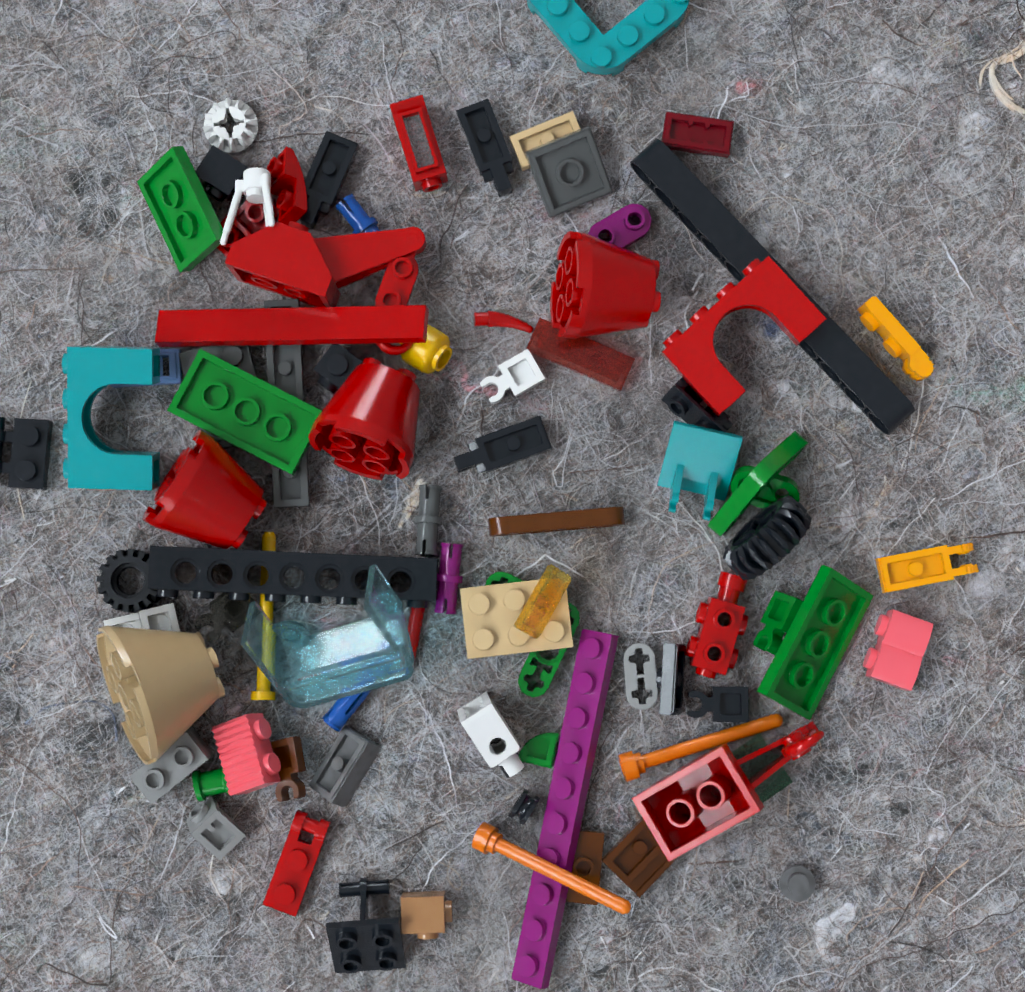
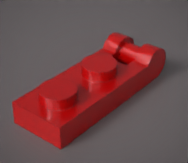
[262,810,331,917]

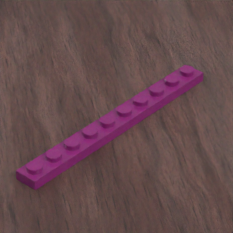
[511,629,619,989]

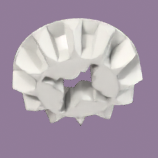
[202,98,258,153]

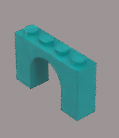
[62,345,160,490]

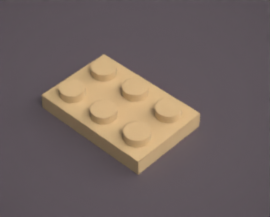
[460,577,573,659]

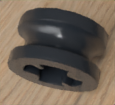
[508,789,540,825]

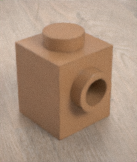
[400,891,453,940]

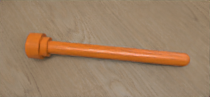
[618,713,783,782]
[472,822,631,914]

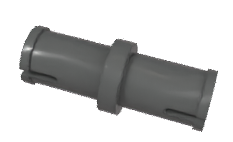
[414,484,442,557]

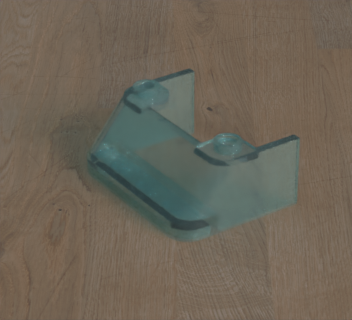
[241,564,415,708]

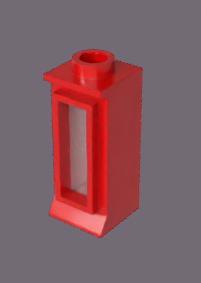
[389,95,448,192]

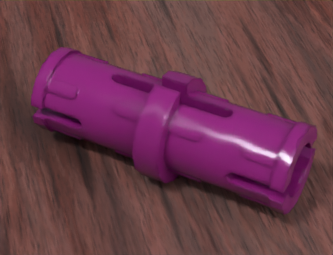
[434,542,464,614]

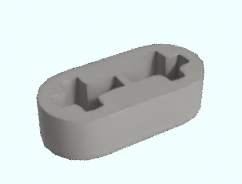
[622,643,658,710]

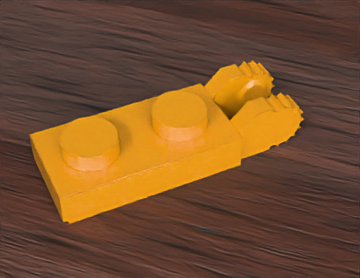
[857,296,935,382]
[875,542,979,593]

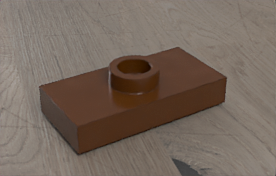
[566,830,605,905]

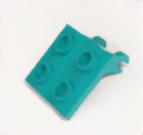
[657,421,743,521]

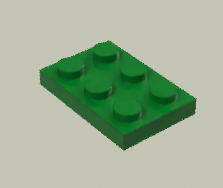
[137,146,223,273]

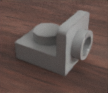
[186,796,246,860]

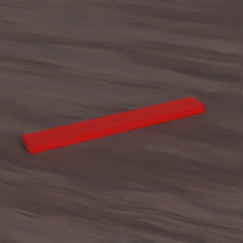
[155,305,429,347]

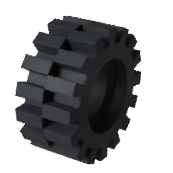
[97,549,161,613]

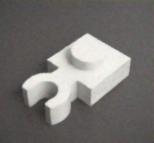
[480,349,545,404]

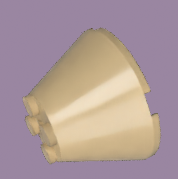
[96,626,225,765]

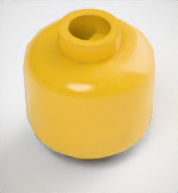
[399,324,452,374]

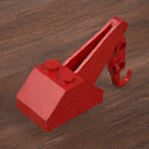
[225,221,426,355]
[631,721,824,862]

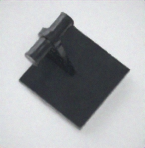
[326,877,406,974]

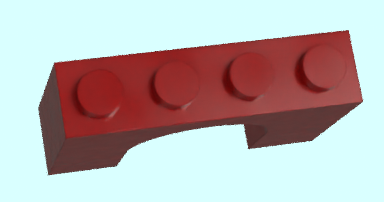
[662,256,827,416]

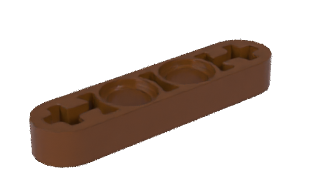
[488,507,625,537]

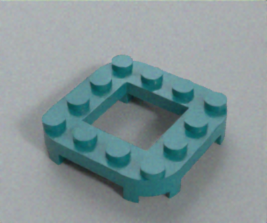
[527,0,690,76]

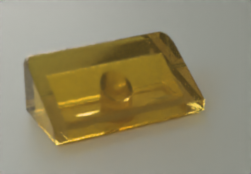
[514,564,571,639]

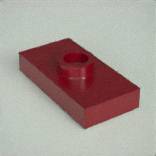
[661,112,734,158]

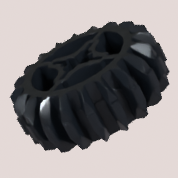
[723,496,812,580]

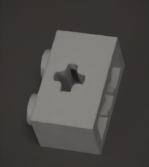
[129,726,214,805]

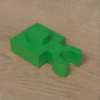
[753,590,803,655]

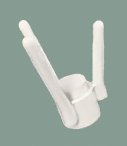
[220,167,275,246]

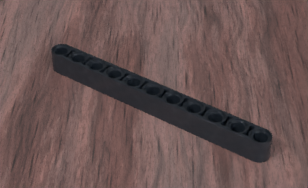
[630,139,915,435]

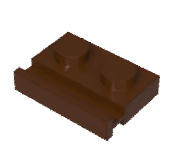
[602,817,678,898]

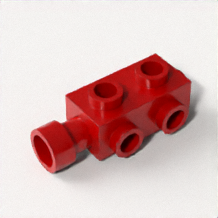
[685,571,748,679]

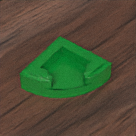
[518,732,559,768]

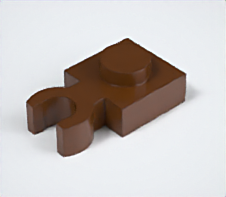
[271,736,306,802]

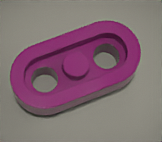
[588,204,651,249]

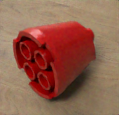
[550,231,661,339]
[308,357,420,480]
[142,430,267,549]

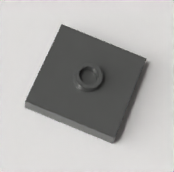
[524,126,613,218]

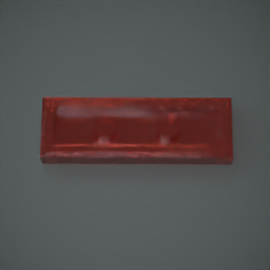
[526,318,635,392]

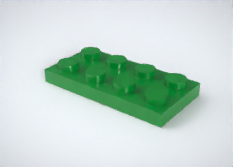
[167,349,322,476]
[757,565,873,720]

